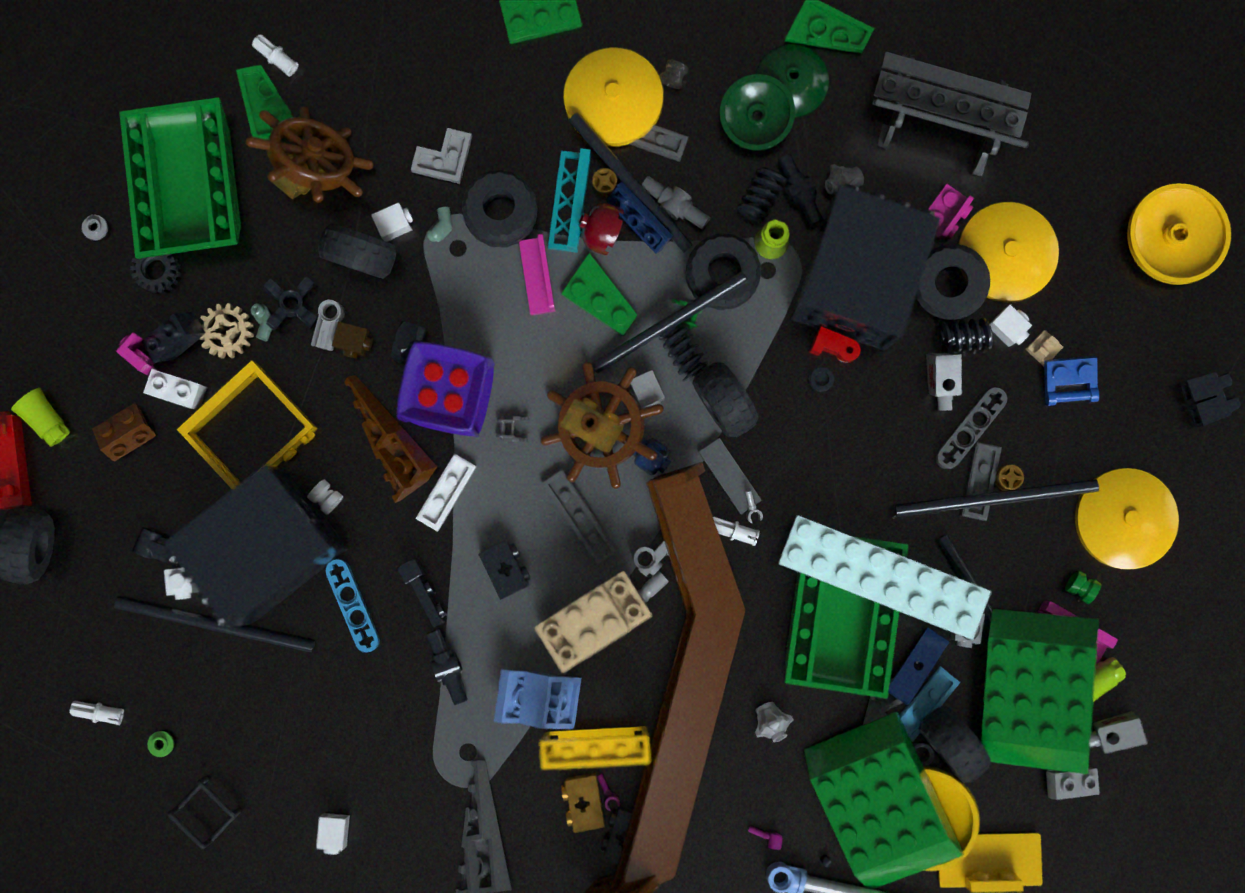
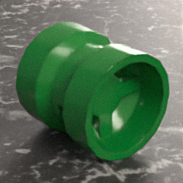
[1065,570,1102,604]

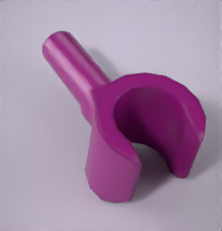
[597,774,620,811]
[748,826,783,850]

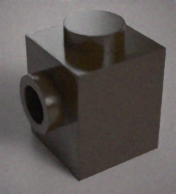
[331,322,373,359]

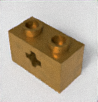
[561,772,605,833]

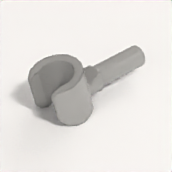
[745,489,763,523]

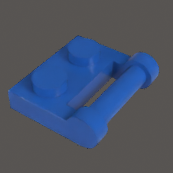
[1044,356,1099,406]

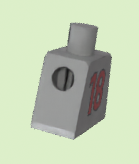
[926,353,962,410]
[1090,711,1147,753]

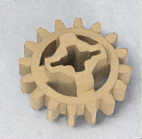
[200,303,254,359]

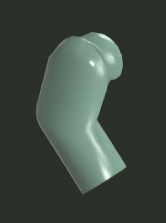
[427,207,452,242]
[251,303,272,341]

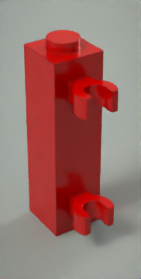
[0,411,32,509]

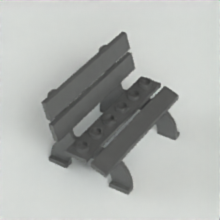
[872,52,1032,176]

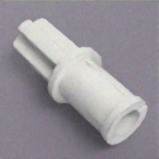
[252,35,298,76]
[713,517,760,546]
[70,701,124,725]

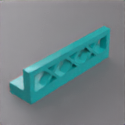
[548,148,591,253]

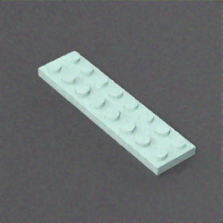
[778,515,991,640]

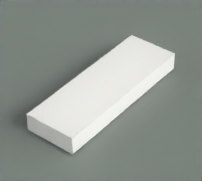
[416,453,477,531]

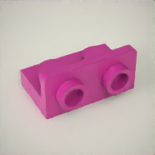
[928,184,974,242]
[116,332,158,376]

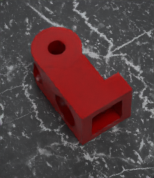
[809,326,861,363]

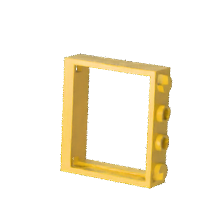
[177,361,318,490]
[541,726,650,769]

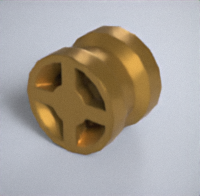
[592,168,617,197]
[995,465,1024,491]

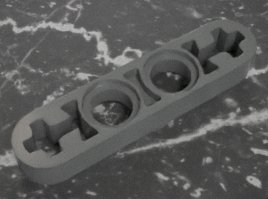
[936,388,1007,469]

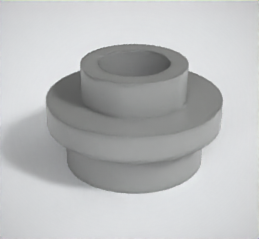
[82,215,108,240]

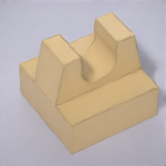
[1026,330,1063,366]

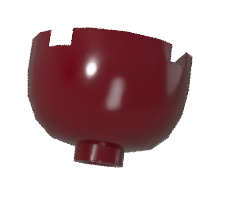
[578,203,624,256]

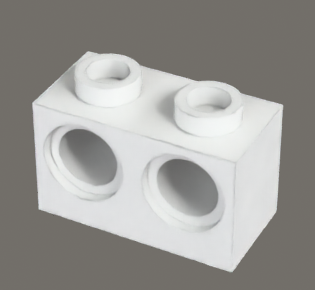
[143,369,207,410]

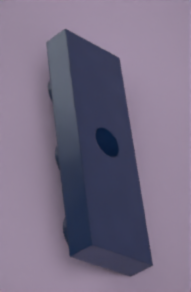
[606,182,673,254]
[888,628,949,706]

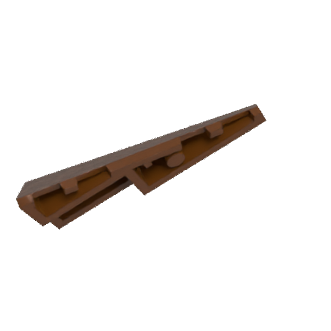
[344,375,437,503]

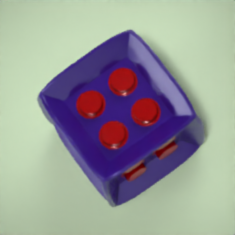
[397,341,495,438]

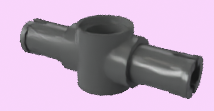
[642,176,710,230]

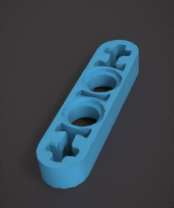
[326,559,380,652]

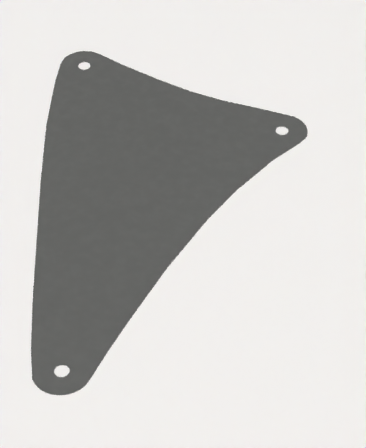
[423,214,802,788]

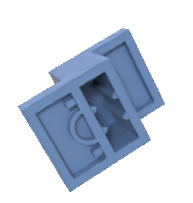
[494,669,581,729]

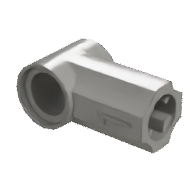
[311,300,345,351]

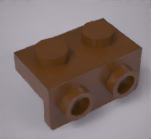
[92,403,156,461]

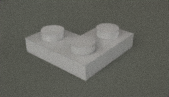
[411,128,472,184]

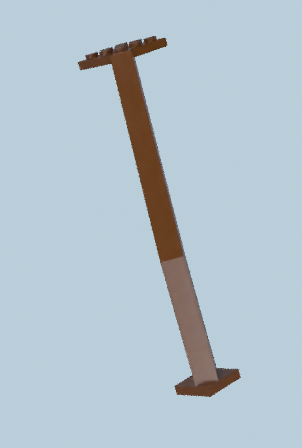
[584,462,745,893]

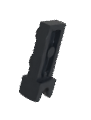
[397,558,446,627]

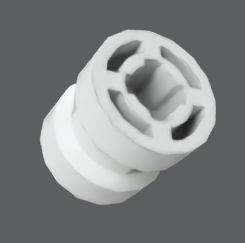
[307,479,343,515]

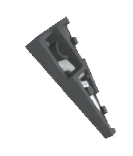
[456,760,511,893]

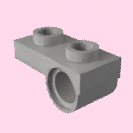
[633,541,669,576]
[1046,768,1099,800]

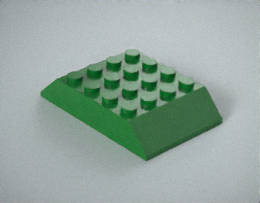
[119,97,241,259]
[784,536,908,698]
[982,609,1099,774]
[804,711,964,889]

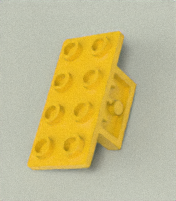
[938,833,1042,892]

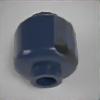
[633,438,671,475]

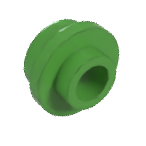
[148,731,174,757]

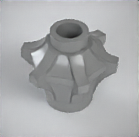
[825,164,864,195]
[755,702,794,742]

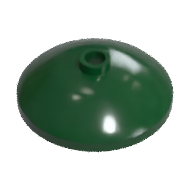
[755,44,829,118]
[720,74,795,150]

